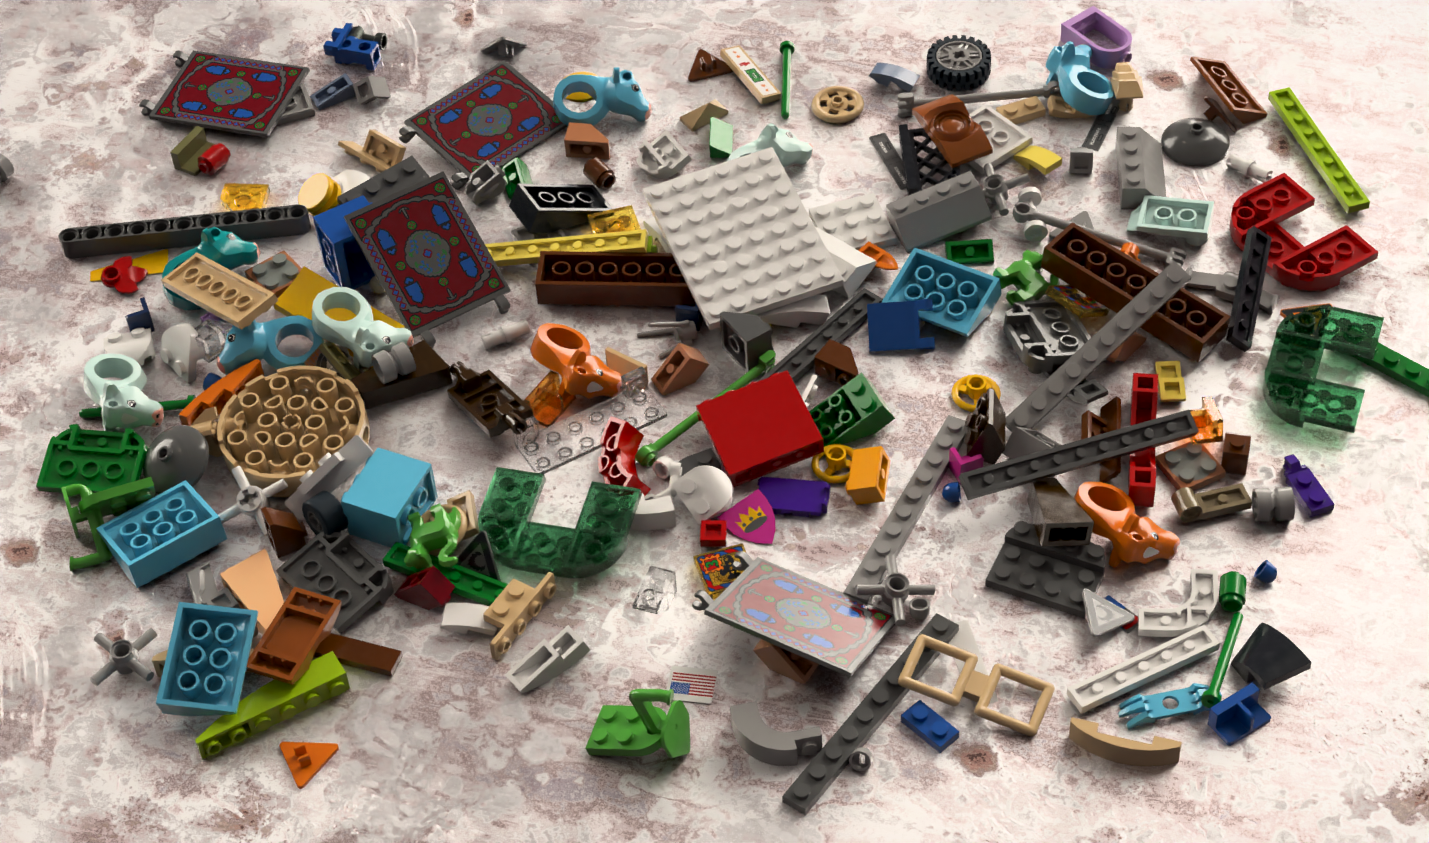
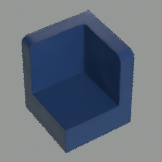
[125,297,155,332]
[675,304,704,331]

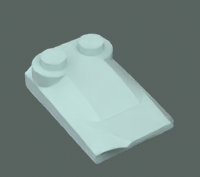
[1127,195,1214,246]

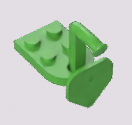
[61,477,156,571]
[585,689,690,758]

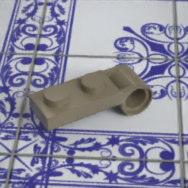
[1171,483,1252,522]

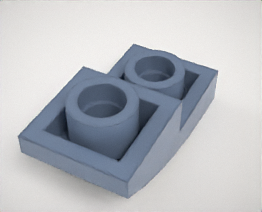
[869,62,920,92]

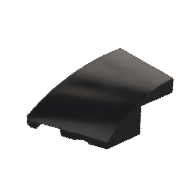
[1231,622,1312,690]

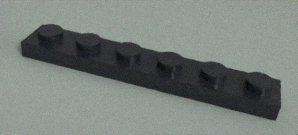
[1226,226,1272,352]

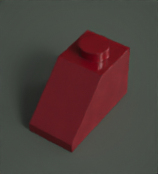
[394,565,455,610]

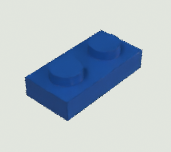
[901,700,959,753]

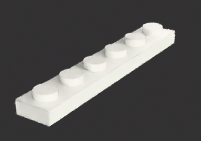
[1067,624,1220,714]

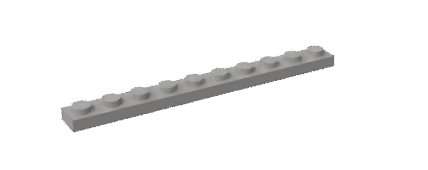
[1005,261,1192,432]
[844,415,967,604]

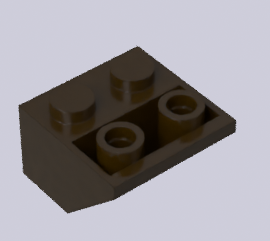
[964,388,1006,465]

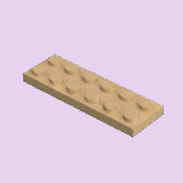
[161,253,278,330]

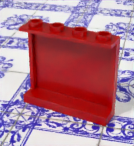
[696,370,824,488]

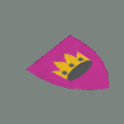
[717,489,775,544]

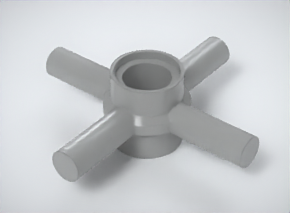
[982,163,1030,216]
[856,555,935,625]
[90,628,157,686]

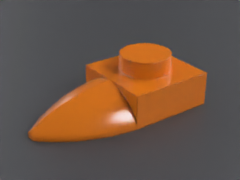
[858,241,898,271]

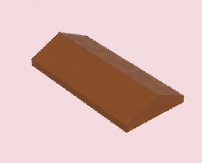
[1190,56,1268,124]

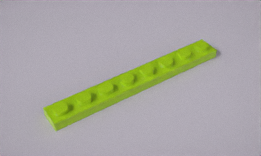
[1268,87,1370,214]

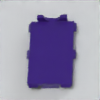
[757,476,831,517]

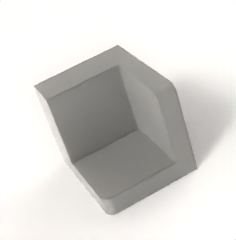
[353,76,391,105]

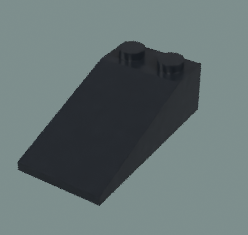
[509,184,614,234]

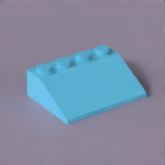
[882,247,1002,337]
[96,480,227,588]
[156,602,258,717]

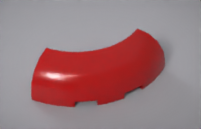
[598,416,651,498]

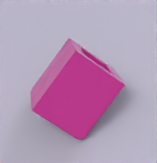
[949,447,984,485]

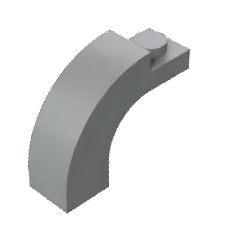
[730,701,822,766]

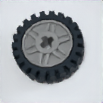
[926,35,991,91]

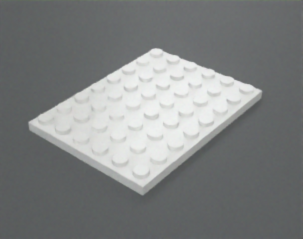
[643,147,844,330]

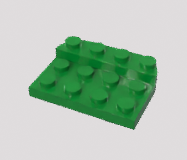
[36,424,148,493]

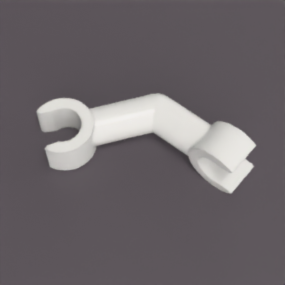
[644,462,682,501]

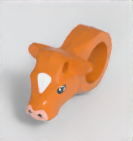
[530,323,624,401]
[1074,482,1180,568]

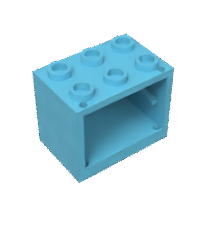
[341,448,438,547]

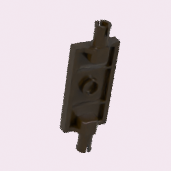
[447,361,534,438]

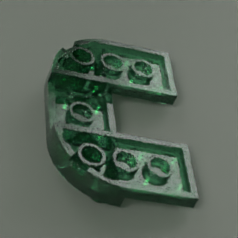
[1262,305,1384,433]
[478,467,642,579]

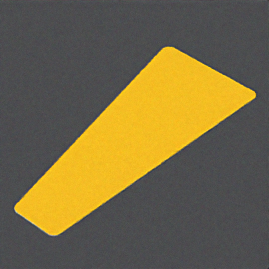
[90,249,168,281]

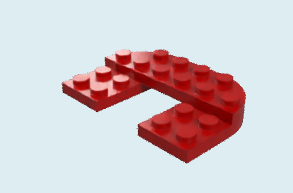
[1229,173,1379,291]

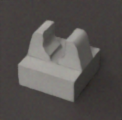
[1069,147,1093,174]

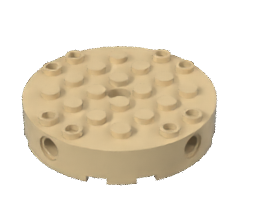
[217,366,370,497]

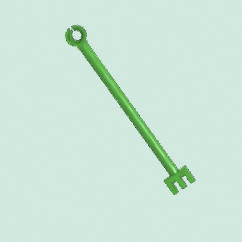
[635,350,776,467]

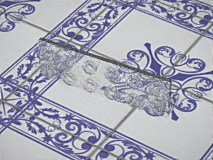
[513,367,667,476]

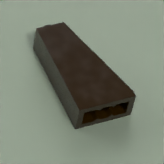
[350,340,453,410]
[1027,478,1094,547]

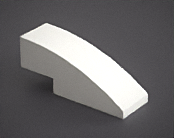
[757,294,830,328]
[593,493,676,531]
[505,625,590,693]

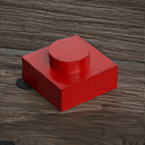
[700,520,727,547]

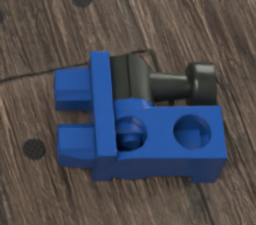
[323,23,388,71]

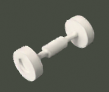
[1018,187,1048,242]

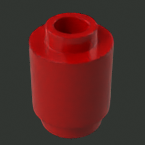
[198,143,231,175]

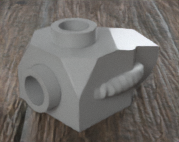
[465,160,507,205]

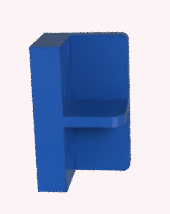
[1208,682,1271,746]

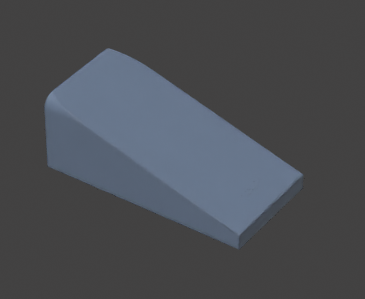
[310,73,356,110]

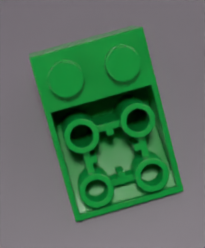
[809,372,895,447]

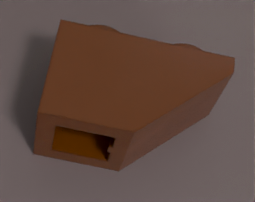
[814,339,858,386]

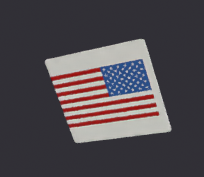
[667,666,718,704]

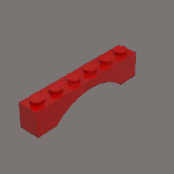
[1128,373,1158,507]

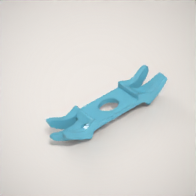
[1118,683,1222,730]

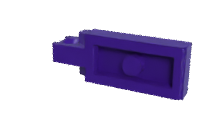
[1283,454,1335,517]

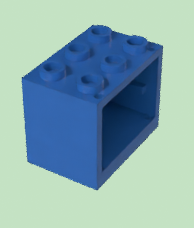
[313,195,376,290]

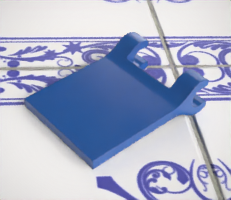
[867,299,935,352]

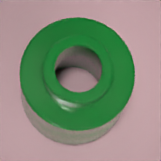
[1219,571,1247,612]

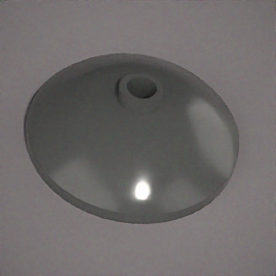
[1161,118,1230,167]
[143,425,209,494]

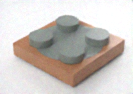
[245,250,302,298]
[1155,438,1226,491]

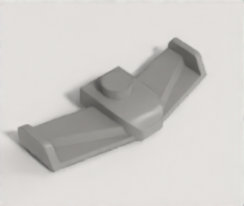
[1183,268,1280,316]
[186,562,258,638]

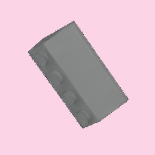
[1115,126,1167,209]
[886,171,992,253]

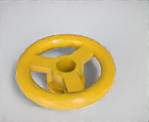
[951,374,1001,412]
[811,444,854,484]

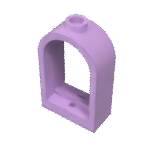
[1060,6,1132,69]

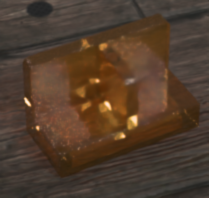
[524,370,576,428]
[1190,396,1223,444]

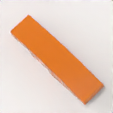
[179,359,265,426]

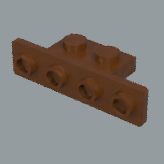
[1081,396,1121,483]

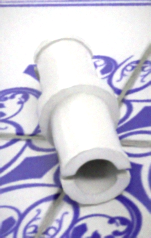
[1226,153,1273,183]
[481,319,531,350]

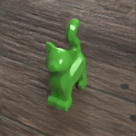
[993,250,1060,306]
[404,503,461,569]

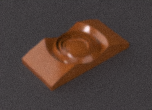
[912,94,993,168]
[246,587,342,685]

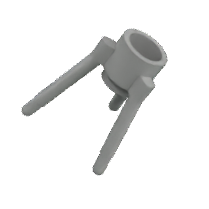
[637,320,697,359]

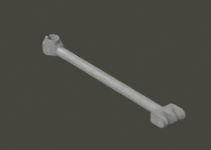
[898,81,1062,117]
[1012,202,1187,269]

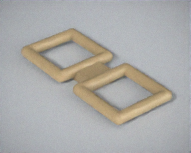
[898,634,1055,737]

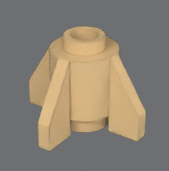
[191,407,223,457]

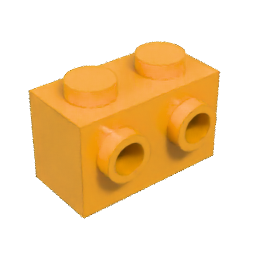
[846,446,891,505]

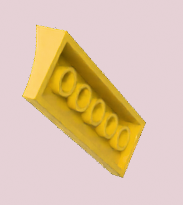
[274,266,404,368]

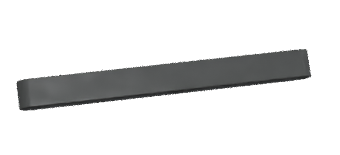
[58,204,311,259]

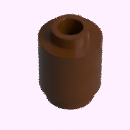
[583,158,616,190]

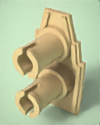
[1110,62,1143,111]

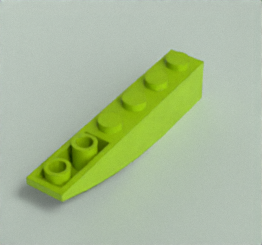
[195,651,350,759]

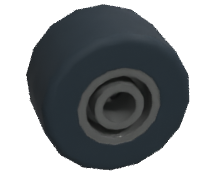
[302,490,348,535]

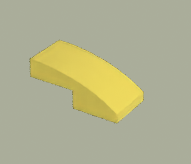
[1013,145,1062,175]
[1154,361,1186,402]

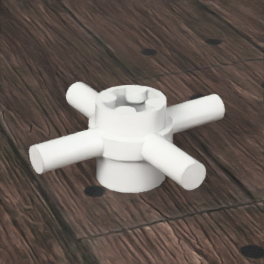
[218,466,288,536]

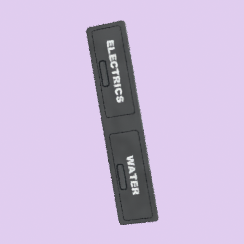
[1082,97,1120,151]
[869,133,907,190]

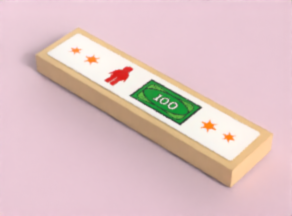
[720,45,781,104]

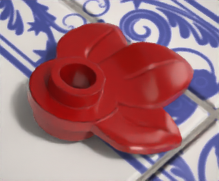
[101,256,148,294]

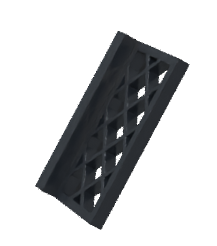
[898,124,961,196]

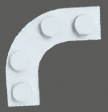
[1138,569,1219,637]

